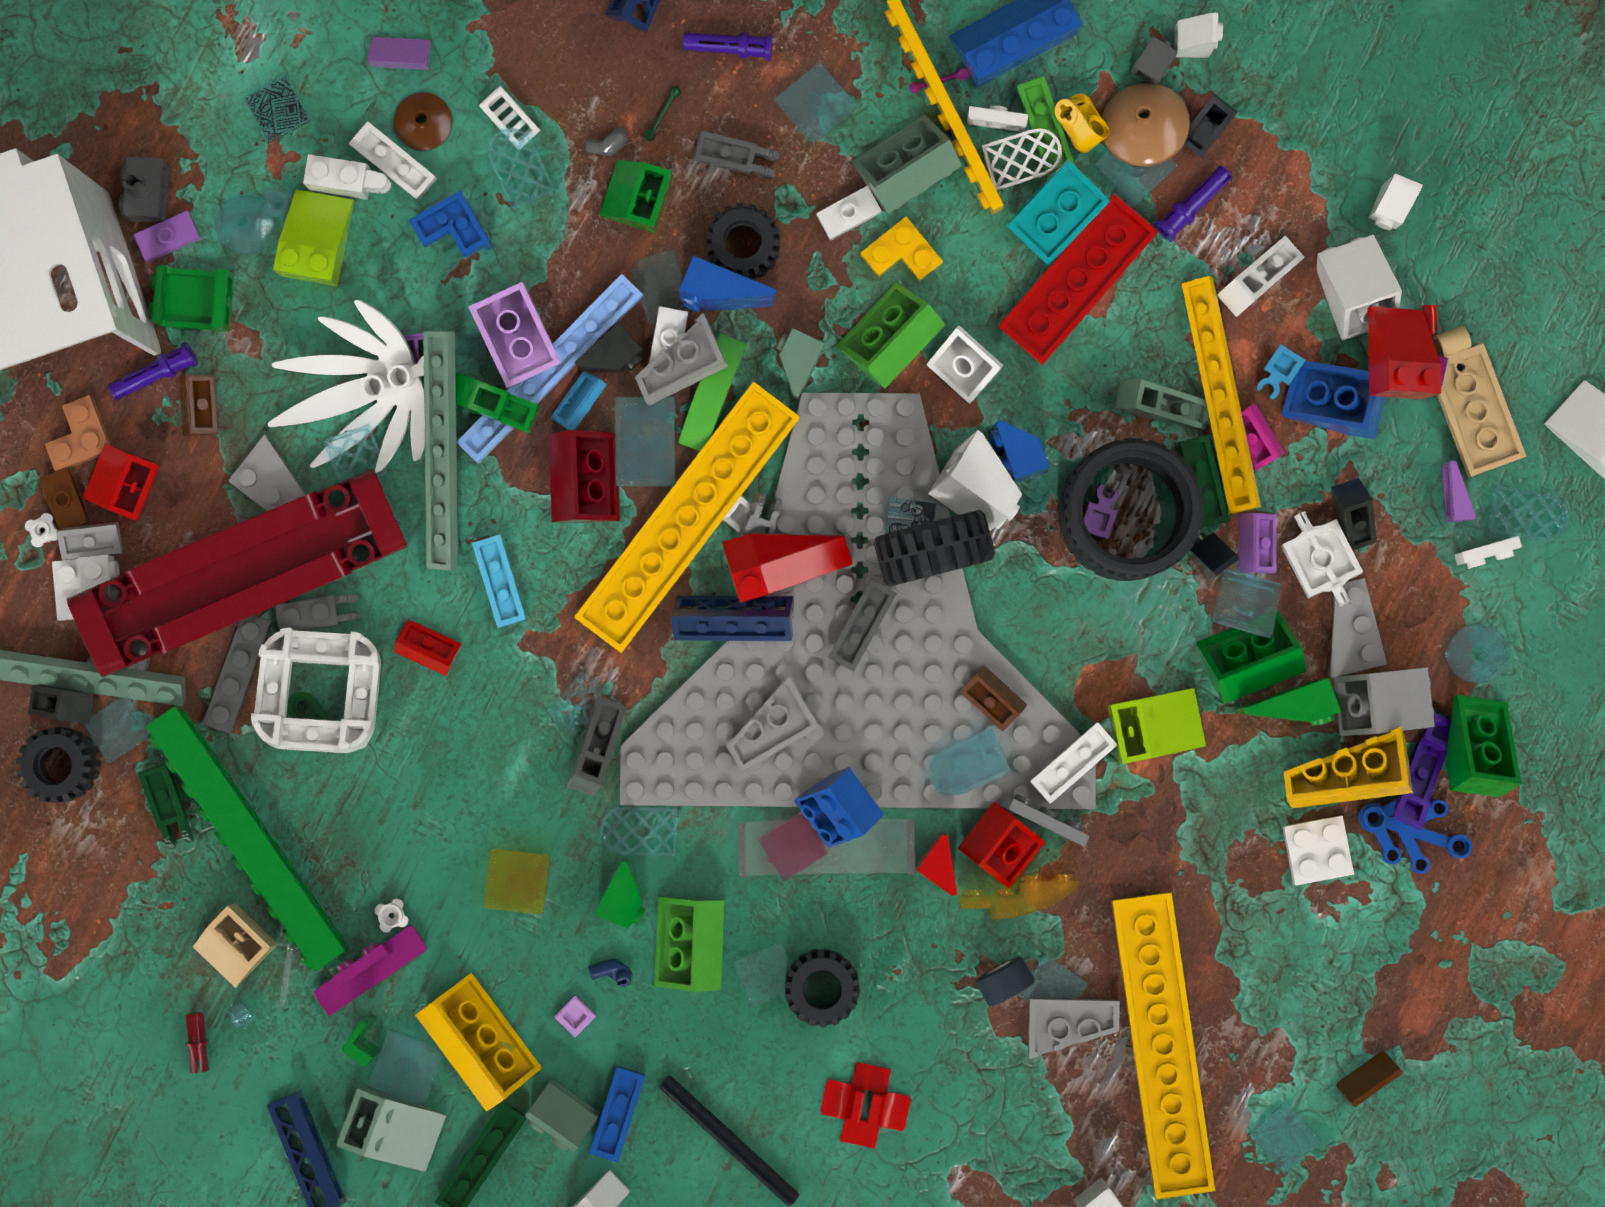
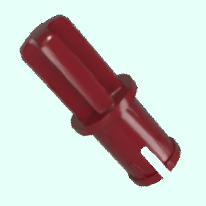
[185,1012,209,1073]

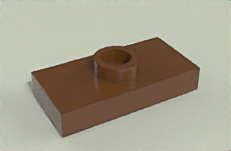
[39,467,90,529]

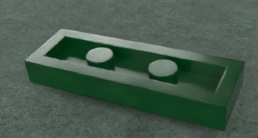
[1178,435,1230,528]

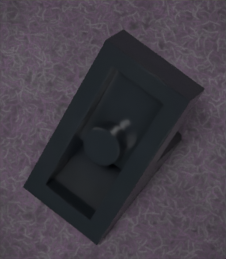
[1184,94,1238,158]

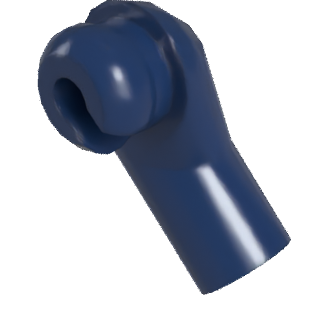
[588,959,633,987]

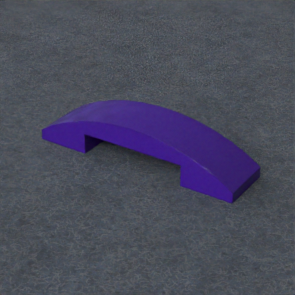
[1392,712,1451,831]

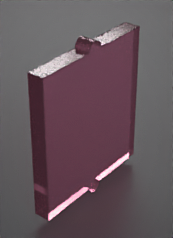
[758,813,828,881]

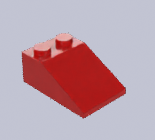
[1368,306,1441,399]

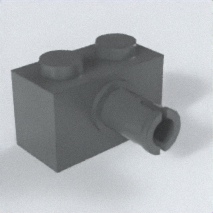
[119,157,169,223]

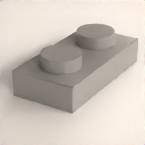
[56,522,123,560]

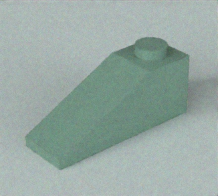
[1114,379,1209,430]

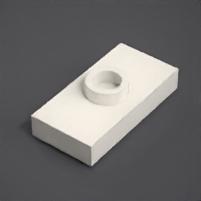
[967,106,1028,132]
[816,186,882,241]
[648,306,688,364]

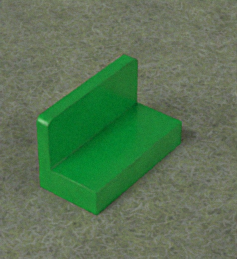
[341,1014,382,1067]

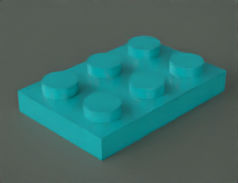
[1005,159,1110,266]

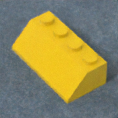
[415,972,542,1112]

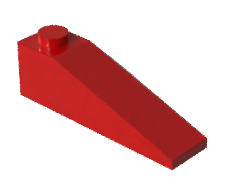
[722,533,853,603]

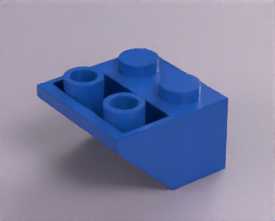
[989,420,1049,483]
[794,767,884,848]

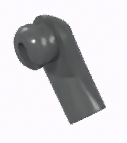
[585,127,627,156]

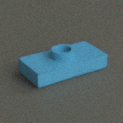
[551,370,607,430]

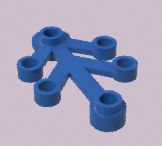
[1358,799,1472,874]

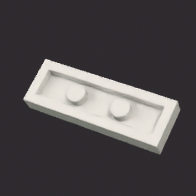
[349,121,437,201]
[1030,722,1117,804]

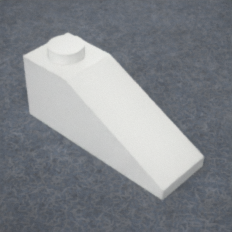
[1217,235,1305,317]

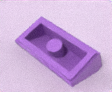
[368,37,431,70]
[1239,513,1277,573]

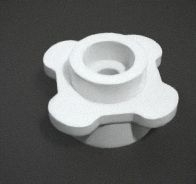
[25,513,58,547]
[375,899,409,932]

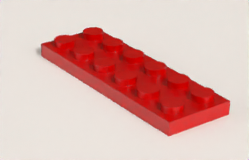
[998,194,1158,366]

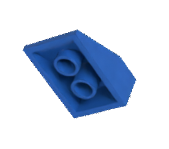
[680,256,777,312]
[1282,361,1386,440]

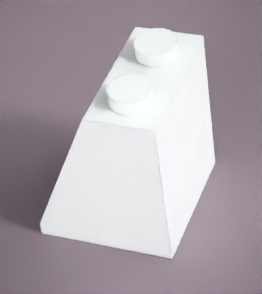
[1316,235,1402,341]
[928,430,1022,531]

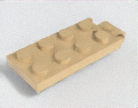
[1434,326,1527,478]

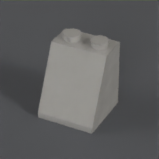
[1334,667,1435,736]

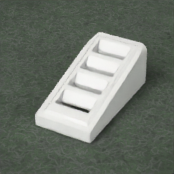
[478,86,540,150]

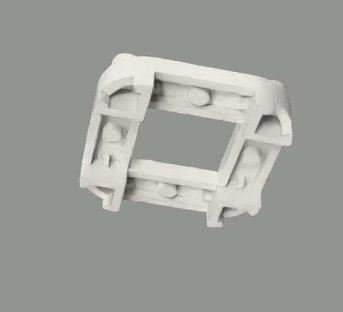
[251,628,381,753]

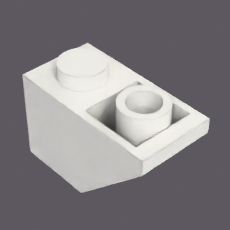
[1174,13,1223,58]

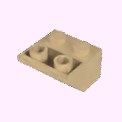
[193,903,278,988]

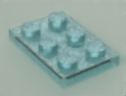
[615,397,675,487]

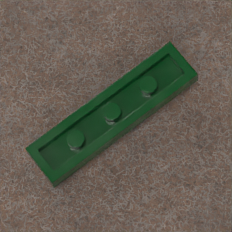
[435,1100,527,1207]

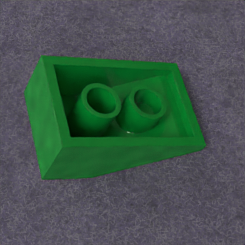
[1234,678,1341,725]
[1446,695,1522,797]

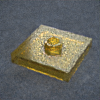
[483,848,551,915]

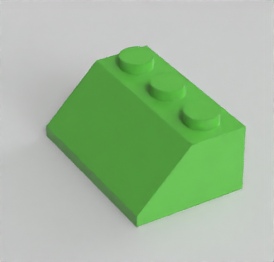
[836,282,945,389]
[654,896,724,992]

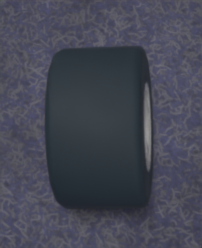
[976,956,1035,1007]

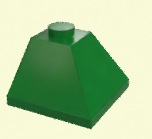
[594,857,646,929]

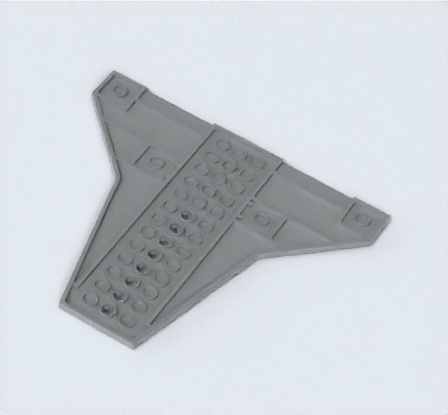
[620,393,1096,809]

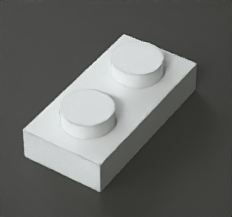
[1454,536,1522,569]

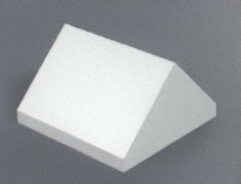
[926,326,1003,404]

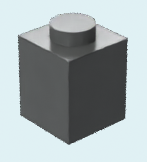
[1130,36,1178,85]

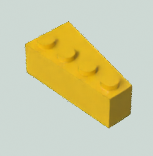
[1284,727,1413,808]

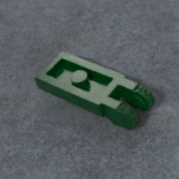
[138,763,194,850]

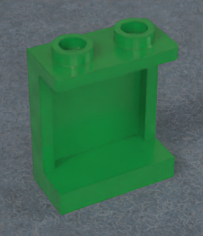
[149,265,234,332]

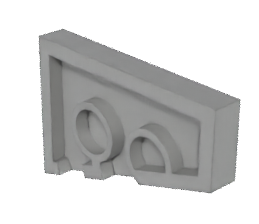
[635,313,728,406]
[228,434,306,511]
[1327,578,1387,679]
[726,676,819,772]
[1028,998,1120,1059]

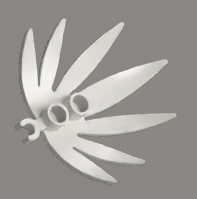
[268,300,425,472]

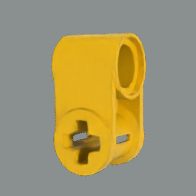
[1055,93,1109,153]

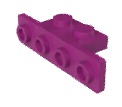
[313,925,428,1016]

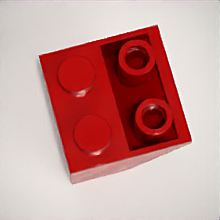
[83,443,162,521]

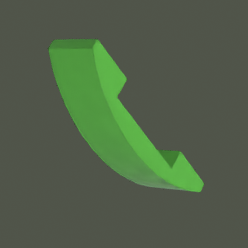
[678,334,747,452]

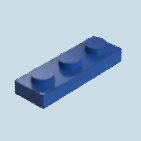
[589,1065,646,1162]

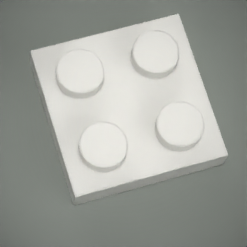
[1282,815,1354,885]

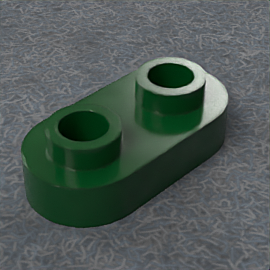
[287,692,333,721]

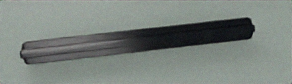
[660,1076,799,1207]

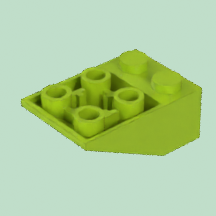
[1107,688,1206,764]

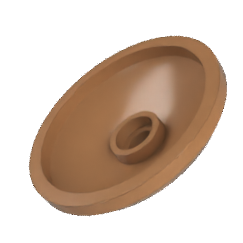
[1101,83,1190,167]

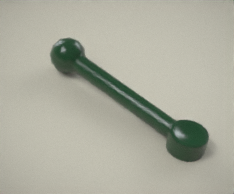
[644,86,681,141]

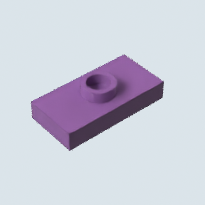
[134,210,202,263]

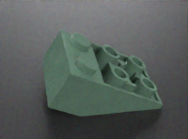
[336,1084,447,1172]

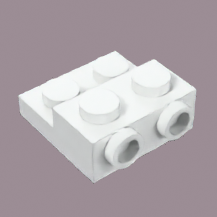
[52,555,122,621]

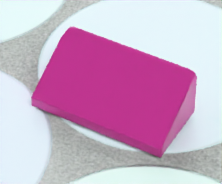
[1241,403,1285,471]

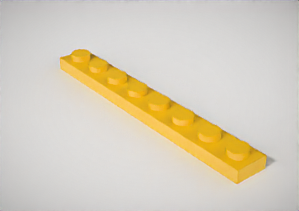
[884,0,1004,215]
[1182,276,1261,514]

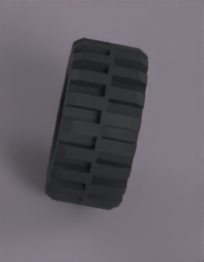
[874,510,995,587]

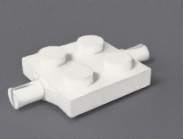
[1281,511,1363,607]

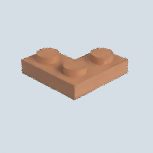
[45,395,111,471]

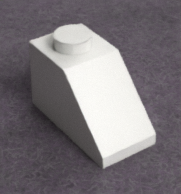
[1369,174,1423,230]
[572,1170,630,1207]

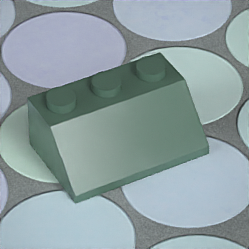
[852,115,962,213]

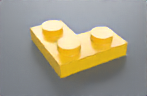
[860,216,943,282]

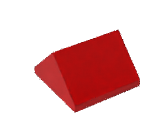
[914,832,958,896]

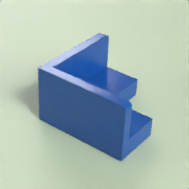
[409,191,493,258]

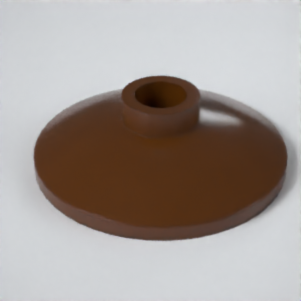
[394,92,453,151]

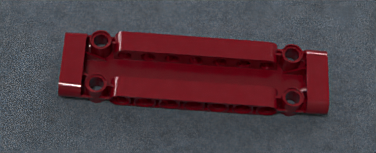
[66,469,408,677]

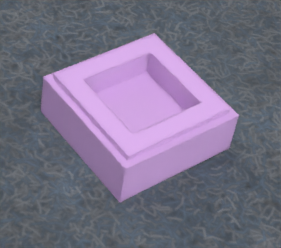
[554,995,597,1037]

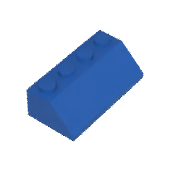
[949,0,1083,88]

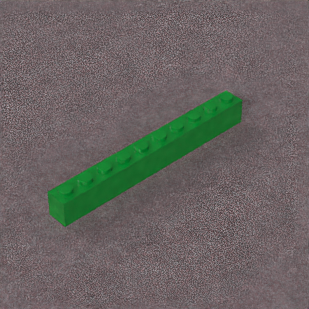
[146,706,350,972]

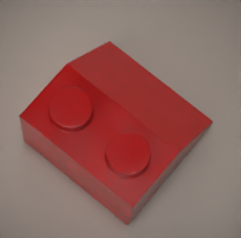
[957,802,1046,889]

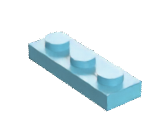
[472,534,527,628]

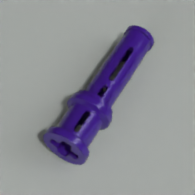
[683,32,773,61]
[1154,165,1233,242]
[108,342,198,401]

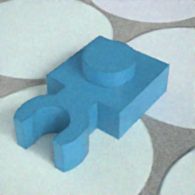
[1257,344,1306,400]

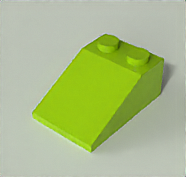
[273,189,354,287]

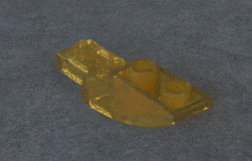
[958,873,1080,920]

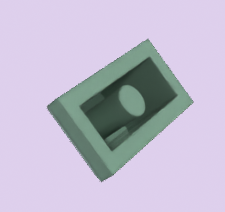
[777,328,825,400]

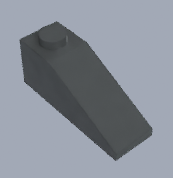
[566,696,627,796]

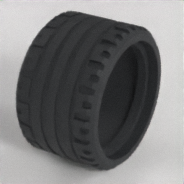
[1057,438,1204,581]

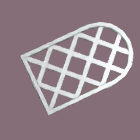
[982,128,1062,191]

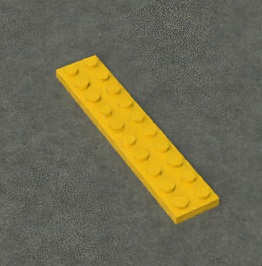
[574,382,800,653]
[1111,892,1215,1199]

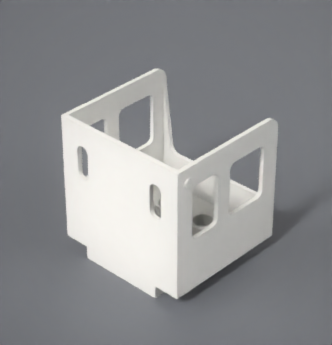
[0,148,161,370]

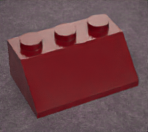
[548,430,620,523]

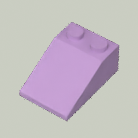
[469,282,561,388]

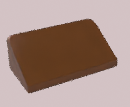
[179,375,218,436]
[959,665,1027,731]
[1336,1051,1402,1107]

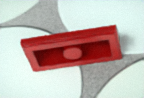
[394,619,462,676]

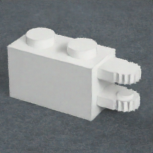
[303,154,392,200]

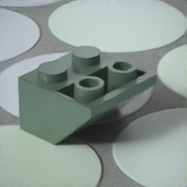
[525,1078,600,1152]

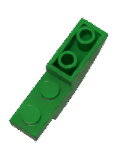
[455,372,540,434]

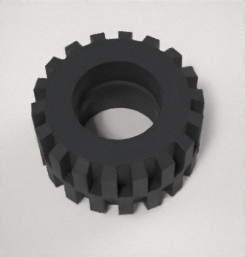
[706,203,780,281]
[16,728,101,803]
[785,949,860,1027]

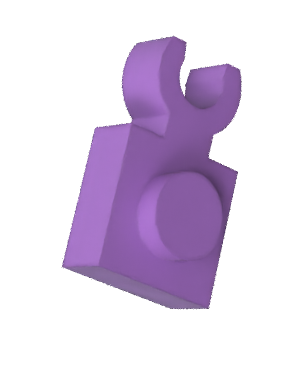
[1084,484,1119,540]

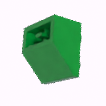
[599,160,674,234]

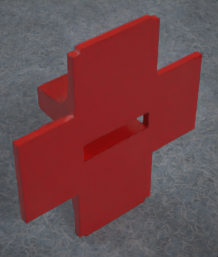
[820,1062,911,1149]

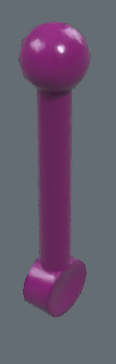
[909,68,969,93]

